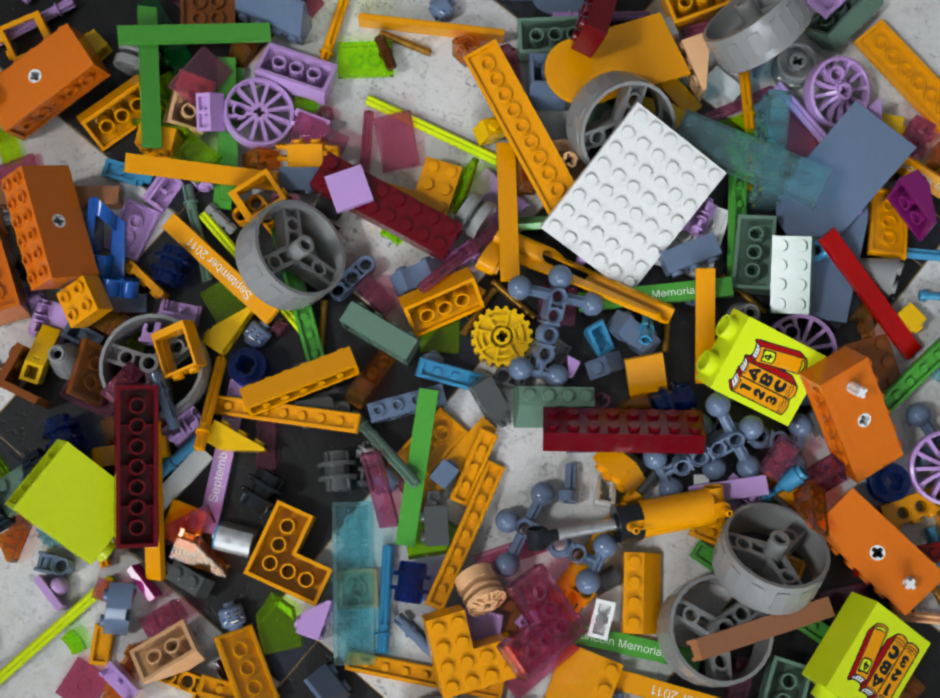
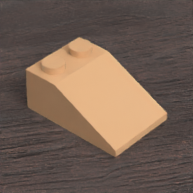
[679,33,709,102]
[162,69,216,139]
[129,619,206,685]

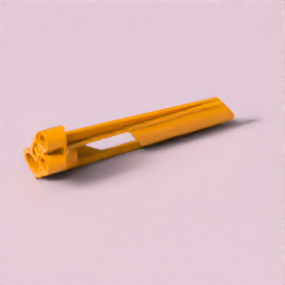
[476,230,675,324]

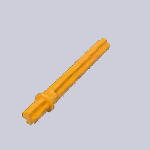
[319,0,350,62]
[739,70,756,133]
[193,356,227,452]

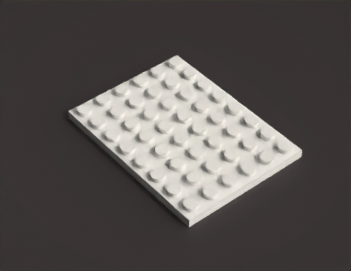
[540,101,727,287]

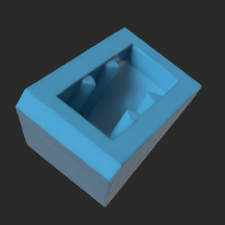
[583,319,615,358]

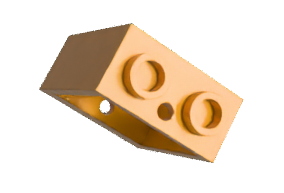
[0,10,52,62]
[228,168,289,223]
[151,320,207,381]

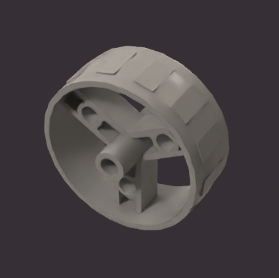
[703,0,813,74]
[566,71,676,165]
[235,200,346,311]
[99,314,212,422]
[712,502,831,615]
[657,574,774,688]

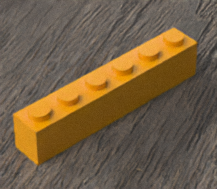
[239,346,360,417]

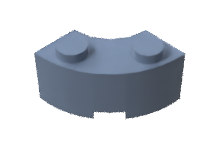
[390,256,447,297]
[606,309,661,355]
[99,582,134,636]

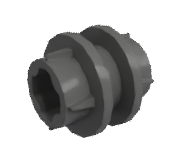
[317,450,358,492]

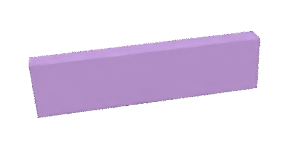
[687,475,770,501]

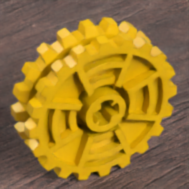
[471,306,533,369]

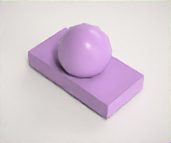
[33,575,69,611]

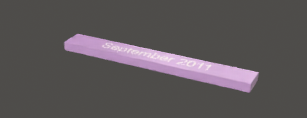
[202,379,250,534]

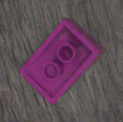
[886,169,937,242]

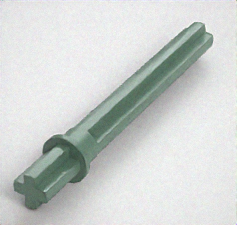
[182,184,213,282]
[352,410,421,488]

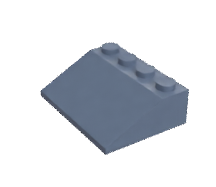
[235,0,312,45]

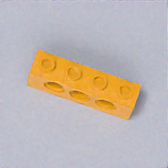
[874,485,940,530]

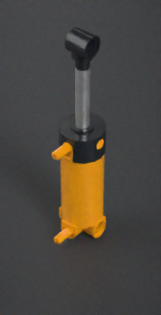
[525,484,733,551]

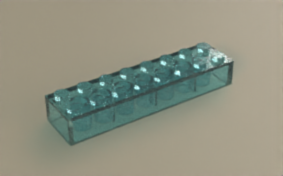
[676,109,832,209]
[332,501,376,666]

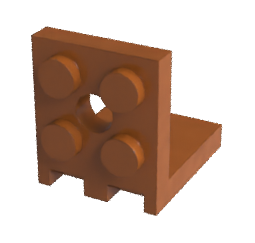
[0,342,52,409]

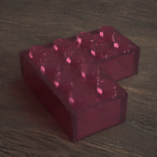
[496,563,589,681]

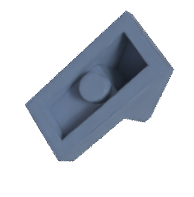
[61,322,105,345]
[583,351,625,382]

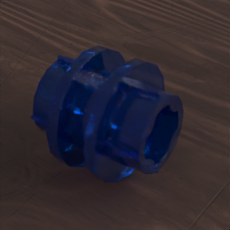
[149,244,191,288]
[227,347,269,387]
[651,381,697,410]
[40,413,85,451]
[866,463,910,503]
[390,560,432,604]

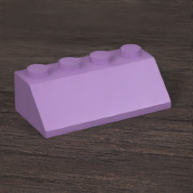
[254,42,338,106]

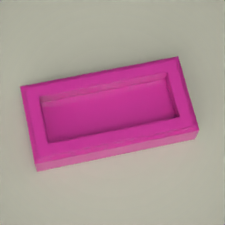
[126,563,163,601]

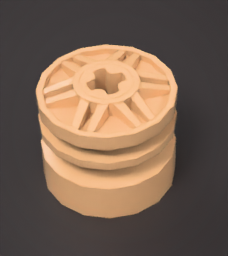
[454,563,506,616]

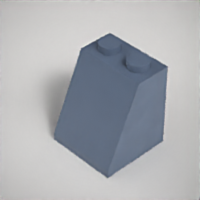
[526,52,565,111]

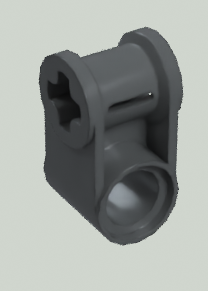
[494,367,529,389]

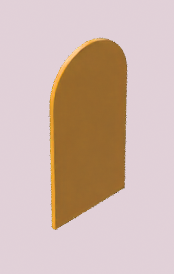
[544,12,691,104]

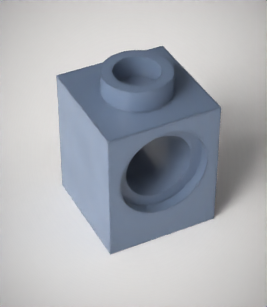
[429,459,459,490]

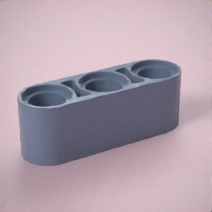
[330,255,376,302]

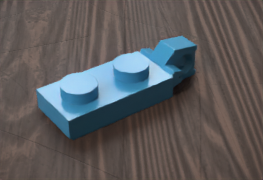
[101,158,155,187]

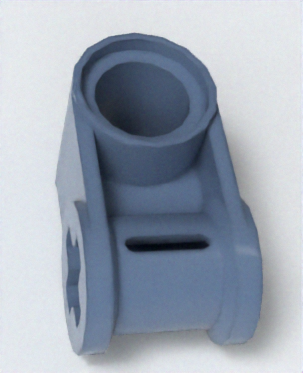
[33,550,76,575]

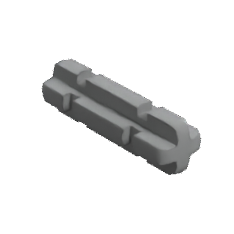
[205,203,237,235]

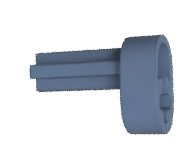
[558,463,579,504]

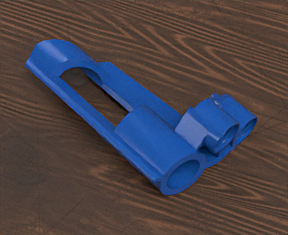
[86,196,140,299]

